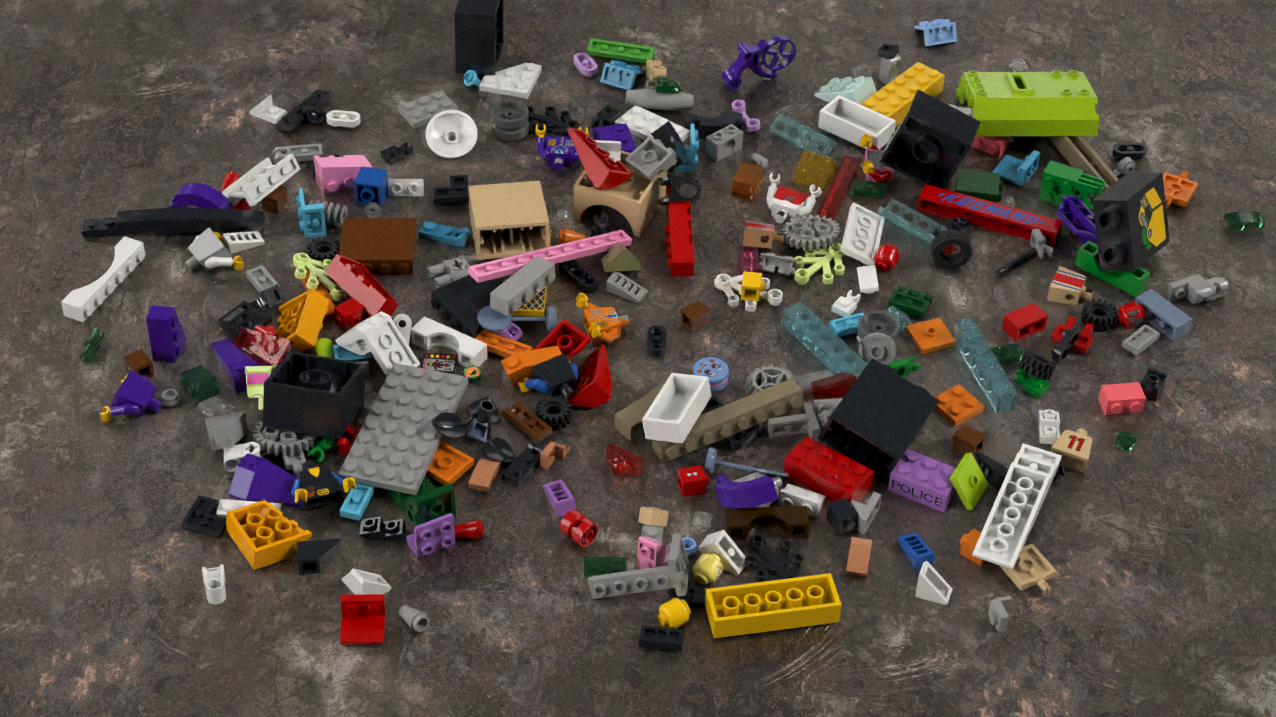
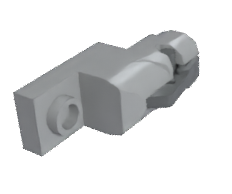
[1166,274,1228,304]

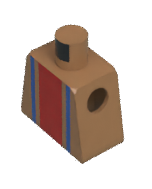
[743,220,784,248]

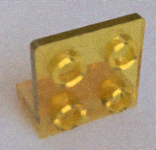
[791,150,839,191]

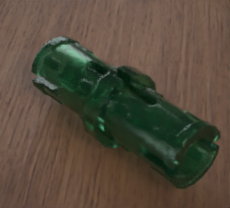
[80,328,105,363]

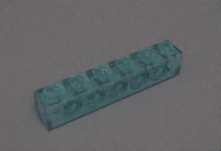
[782,302,867,389]
[952,318,1017,413]

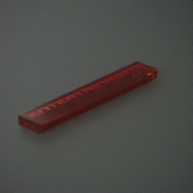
[816,155,861,221]

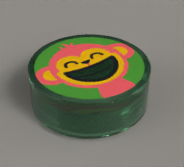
[462,365,482,383]

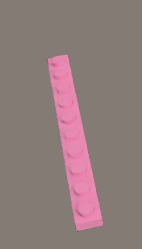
[468,230,632,283]

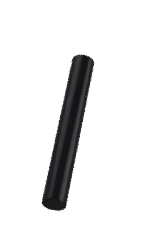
[995,248,1037,276]

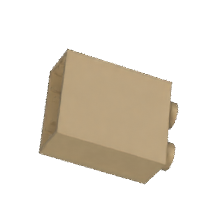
[468,181,550,260]

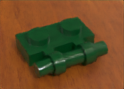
[888,286,934,318]

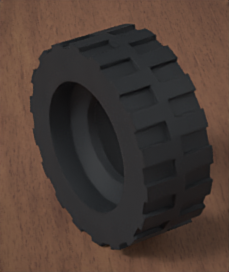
[931,229,973,269]

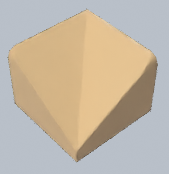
[638,507,669,527]

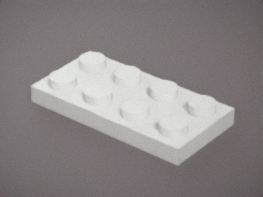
[615,105,690,142]
[840,202,885,266]

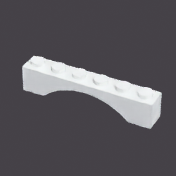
[61,236,146,322]

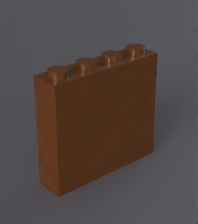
[339,218,417,274]

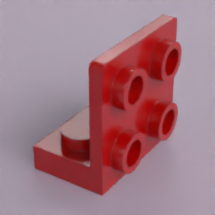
[340,594,386,645]

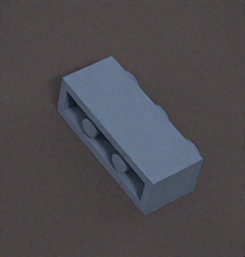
[1135,289,1192,341]

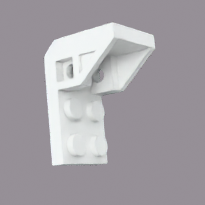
[335,311,420,376]

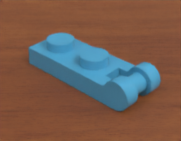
[418,221,472,247]

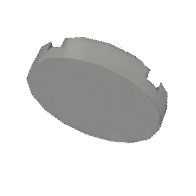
[858,332,897,366]

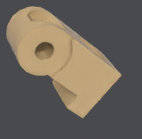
[645,60,666,81]

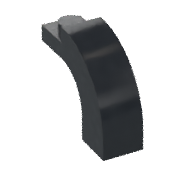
[651,121,686,172]

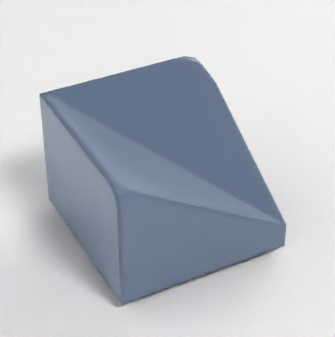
[464,418,492,443]

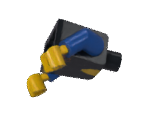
[518,353,578,400]
[291,460,356,510]

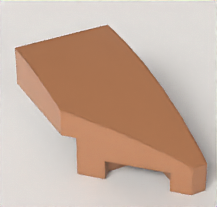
[540,442,570,470]

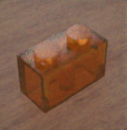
[732,161,764,199]

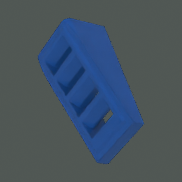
[897,532,935,569]

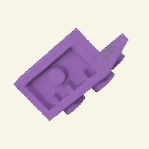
[407,513,455,558]

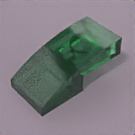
[1224,211,1266,231]

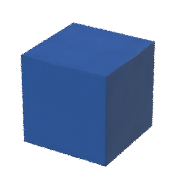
[354,166,388,207]

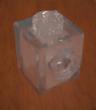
[549,209,573,239]

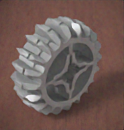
[745,365,798,396]

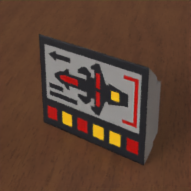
[421,353,458,373]

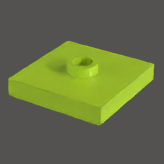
[949,453,989,510]

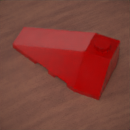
[568,128,633,190]

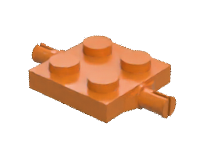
[1163,170,1198,208]

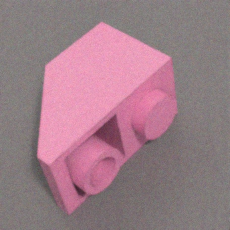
[637,536,668,569]

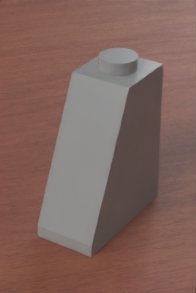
[205,411,248,450]

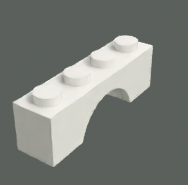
[411,316,487,371]

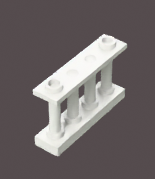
[221,154,301,206]

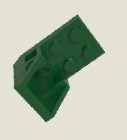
[388,475,456,529]

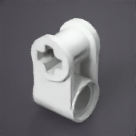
[224,442,263,472]
[202,564,226,604]

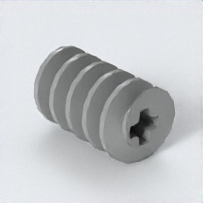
[308,199,347,227]

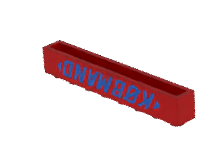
[917,184,1062,247]

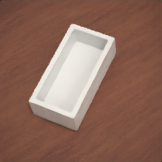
[818,95,896,150]
[642,373,711,443]

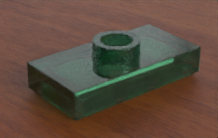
[850,179,887,199]
[982,343,1024,367]
[584,557,626,577]

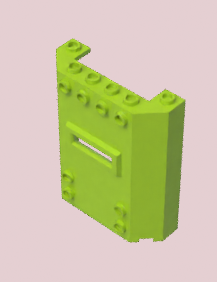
[956,70,1099,136]

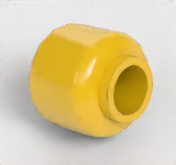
[658,598,691,629]

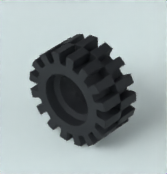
[307,237,340,269]
[1081,299,1117,332]
[1018,351,1056,381]
[536,395,571,431]

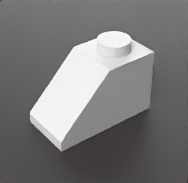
[698,530,745,575]

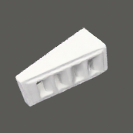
[223,231,265,254]

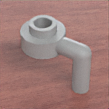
[1106,157,1135,177]

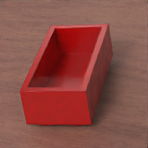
[783,436,874,503]

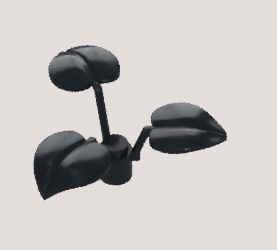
[431,396,515,463]

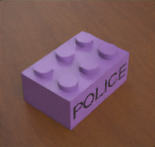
[888,449,957,513]

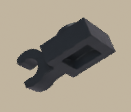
[250,284,286,310]

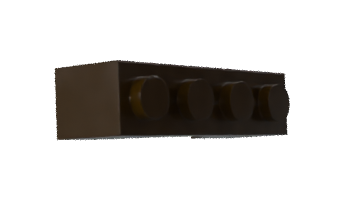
[724,506,810,541]

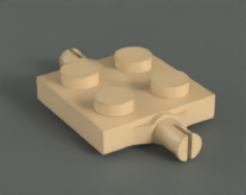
[999,544,1057,594]

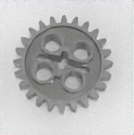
[782,214,840,251]
[253,422,319,456]

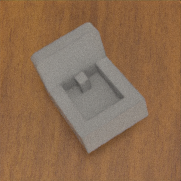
[989,596,1012,633]

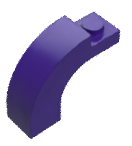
[167,183,233,209]
[715,475,778,508]

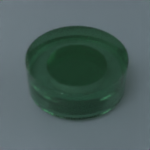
[1115,432,1136,450]

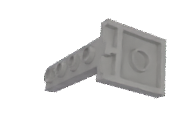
[587,533,690,599]

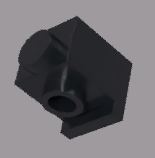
[1140,367,1167,401]

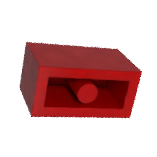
[1002,303,1048,342]

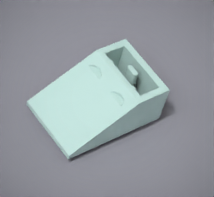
[814,76,877,104]

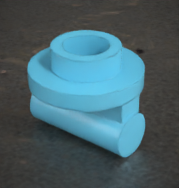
[463,70,481,87]

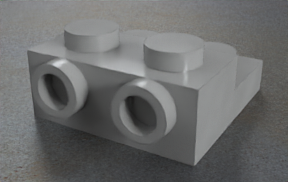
[625,136,677,180]

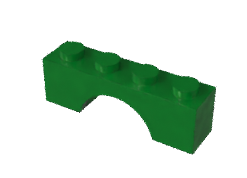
[1075,240,1151,297]

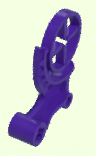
[721,36,796,90]

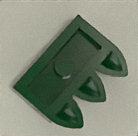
[653,76,682,93]

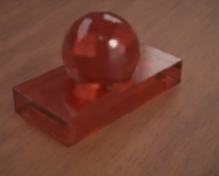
[606,443,644,476]

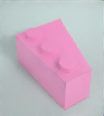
[314,155,372,195]

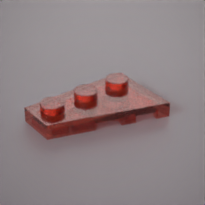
[233,328,295,366]

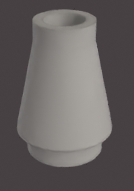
[399,605,429,632]

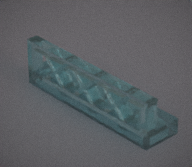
[769,113,839,159]
[877,198,949,245]

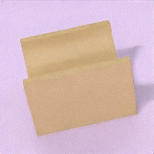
[574,151,667,237]

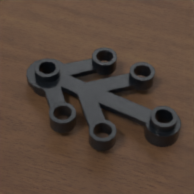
[527,106,580,138]
[744,534,804,582]

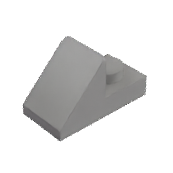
[850,492,881,535]

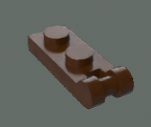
[501,402,552,442]

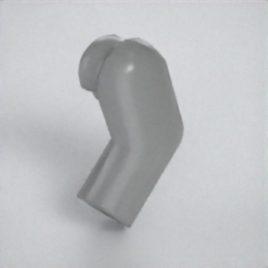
[751,153,768,172]

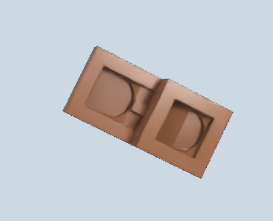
[468,459,500,492]
[846,537,872,577]

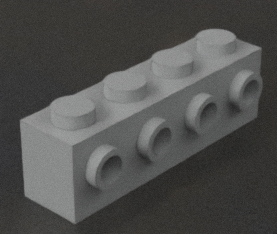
[490,256,556,316]

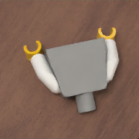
[185,228,244,271]

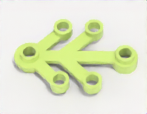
[794,243,845,285]
[293,253,345,301]

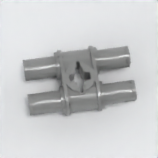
[427,254,482,289]

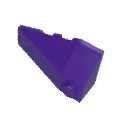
[210,338,263,394]
[228,453,302,507]

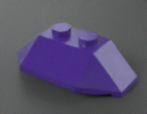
[1056,195,1097,245]

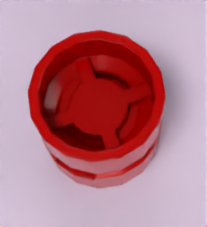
[559,509,599,547]

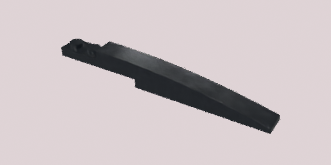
[81,208,265,237]

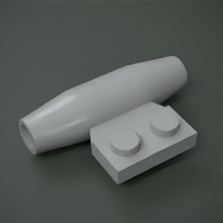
[626,80,694,111]

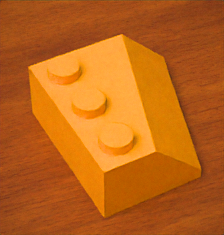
[276,289,329,352]
[226,500,312,570]

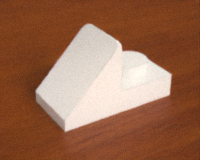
[249,95,287,124]

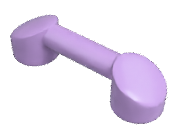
[732,100,761,132]

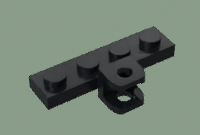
[275,90,332,131]

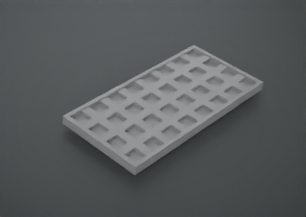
[338,363,468,495]

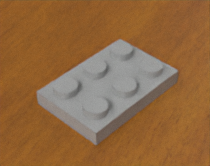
[398,91,459,129]

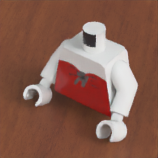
[766,172,822,223]

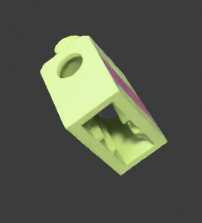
[245,366,277,410]

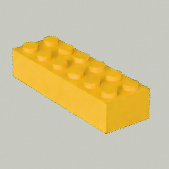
[860,62,945,127]
[705,573,841,638]

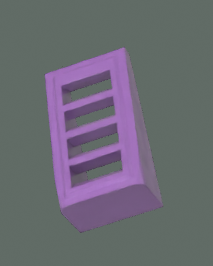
[543,480,576,517]

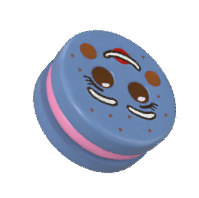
[693,357,729,392]

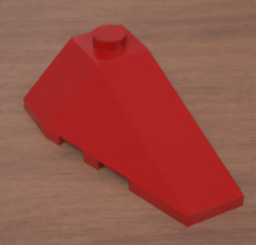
[533,319,592,360]
[568,344,613,408]

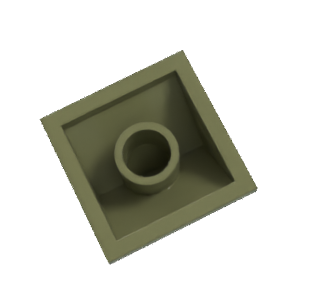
[601,241,641,272]

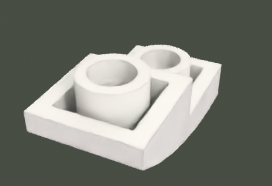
[857,265,879,294]
[1038,409,1060,444]

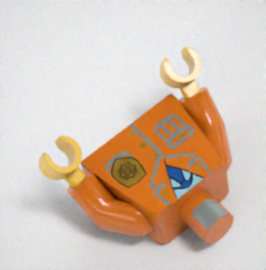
[575,293,629,346]

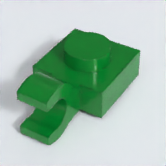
[888,356,920,378]
[1014,368,1050,399]
[307,436,335,464]

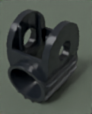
[657,175,701,206]

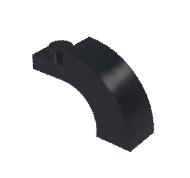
[685,110,743,139]

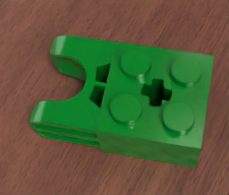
[1038,160,1105,214]

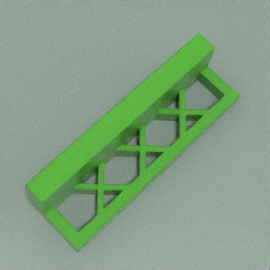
[587,38,655,63]

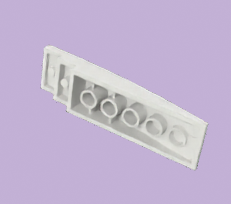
[972,443,1062,569]

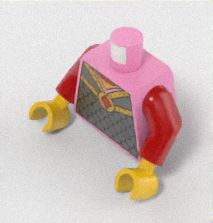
[860,134,898,183]

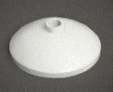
[426,110,478,159]

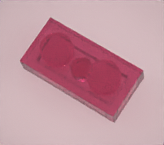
[739,245,758,274]

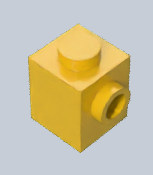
[741,271,765,302]

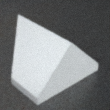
[915,561,953,605]
[341,568,392,595]

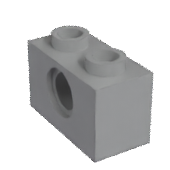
[705,124,743,162]

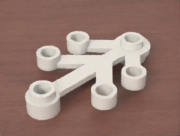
[714,274,783,312]

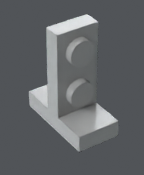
[767,402,820,442]

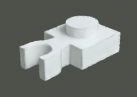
[831,290,861,317]

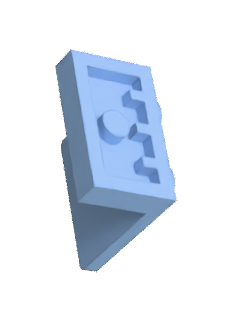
[914,19,958,46]

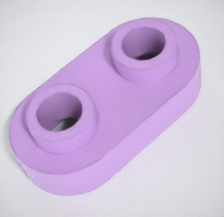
[573,53,597,77]

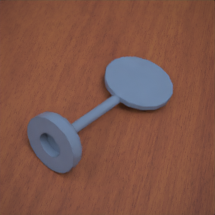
[477,306,556,332]
[705,448,789,476]

